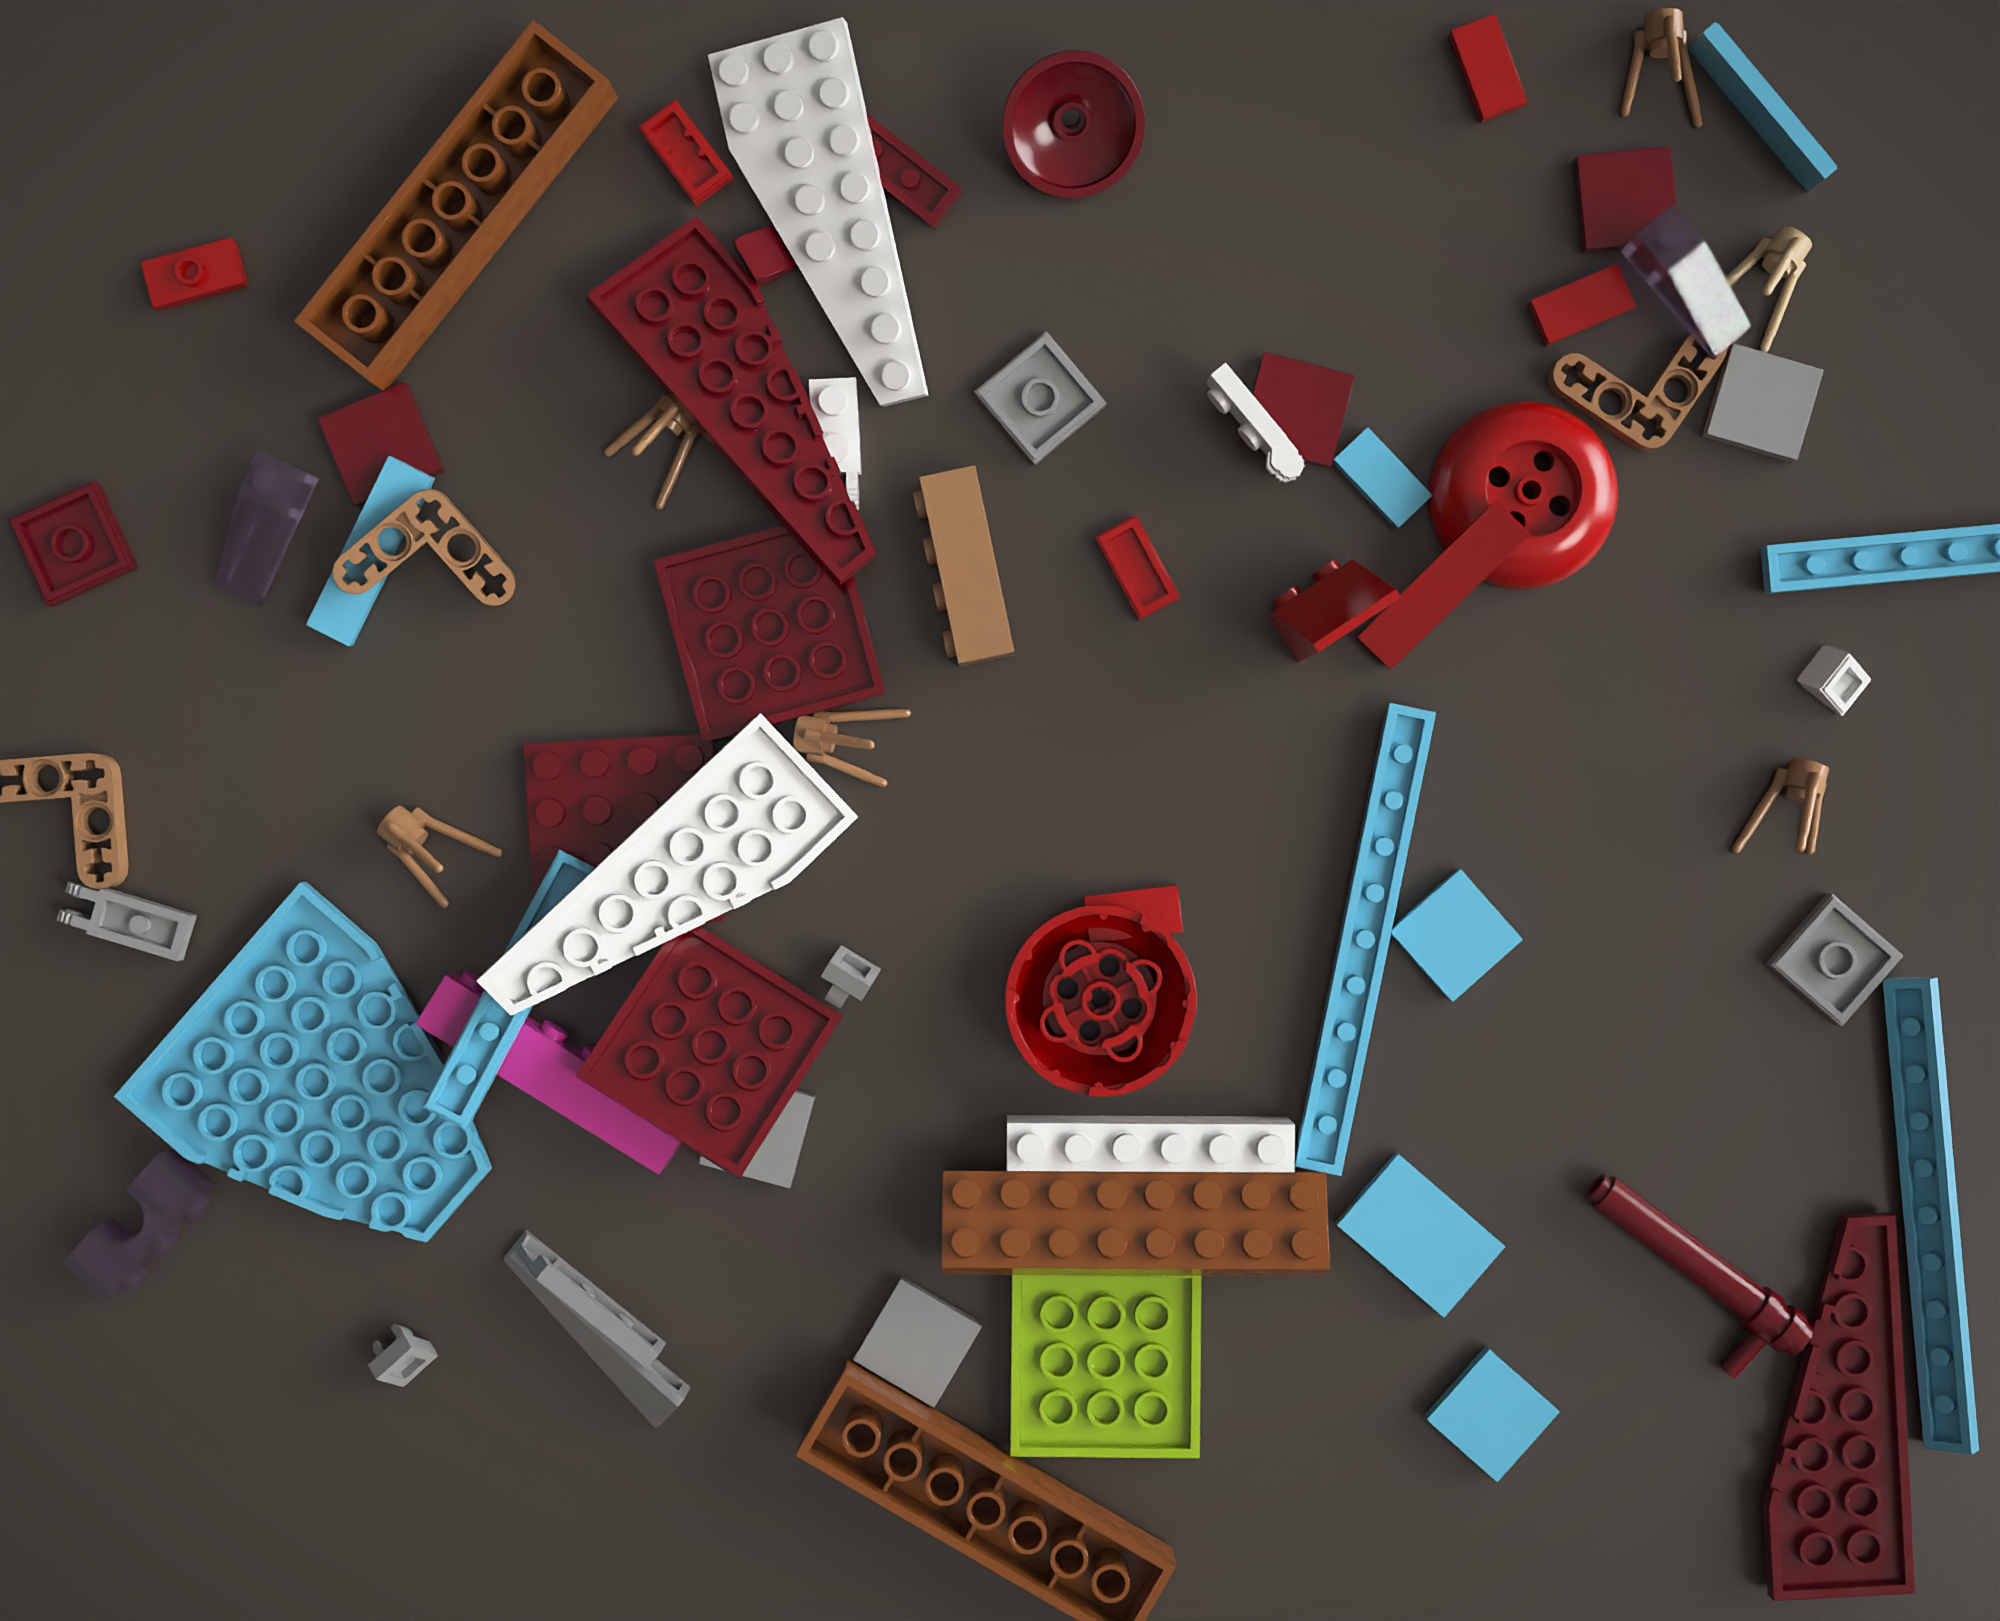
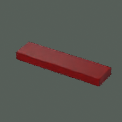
[1358,500,1530,669]

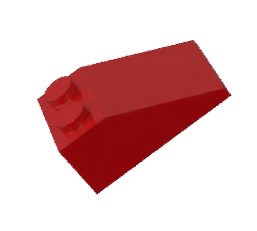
[1267,559,1401,663]

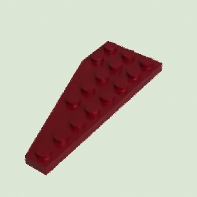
[586,216,876,587]
[1762,1212,1916,1601]

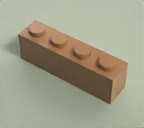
[913,465,1014,667]

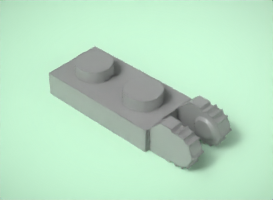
[57,880,197,961]

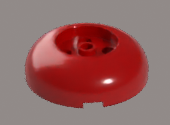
[1427,401,1618,590]
[1005,905,1197,1097]

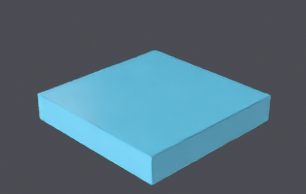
[1391,869,1523,1002]
[1424,1346,1560,1482]

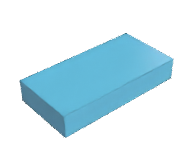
[1333,427,1432,530]

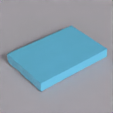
[1335,1152,1506,1317]

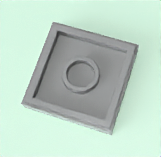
[974,331,1107,466]
[1702,343,1824,463]
[1765,893,1903,1027]
[699,1090,816,1188]
[853,1276,982,1408]

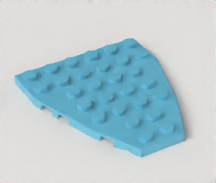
[114,882,492,1242]

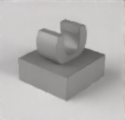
[821,945,881,1009]
[368,1324,438,1387]

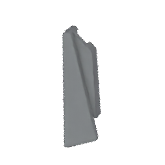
[504,1230,691,1427]

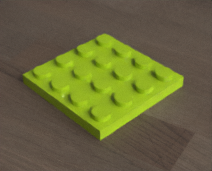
[1010,1275,1202,1458]

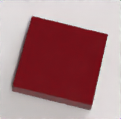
[1573,146,1680,253]
[1239,352,1355,469]
[318,382,445,507]
[8,481,139,607]

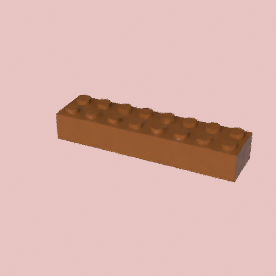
[294,20,618,391]
[942,1171,1330,1277]
[795,1358,1177,1621]

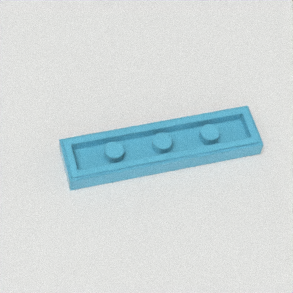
[1688,22,1838,192]
[306,456,435,647]

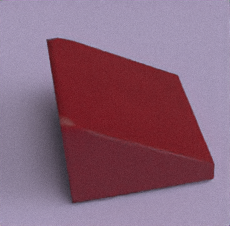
[733,225,798,289]

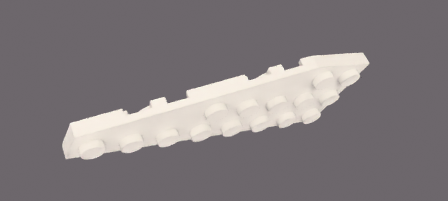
[708,17,929,407]
[477,713,858,1016]

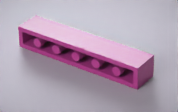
[416,970,681,1175]

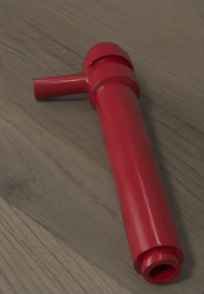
[1587,1174,1813,1379]

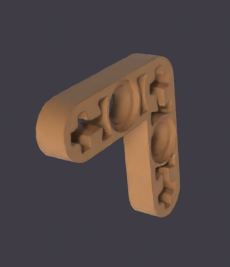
[1548,328,1726,452]
[333,488,516,606]
[0,753,129,889]

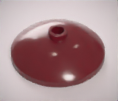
[1002,50,1145,198]

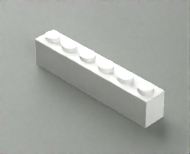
[1007,1115,1295,1172]

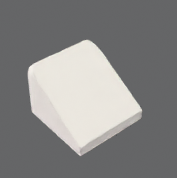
[1797,645,1871,716]

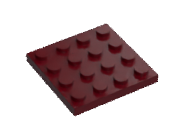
[653,525,887,743]
[524,734,725,923]
[576,926,843,1180]

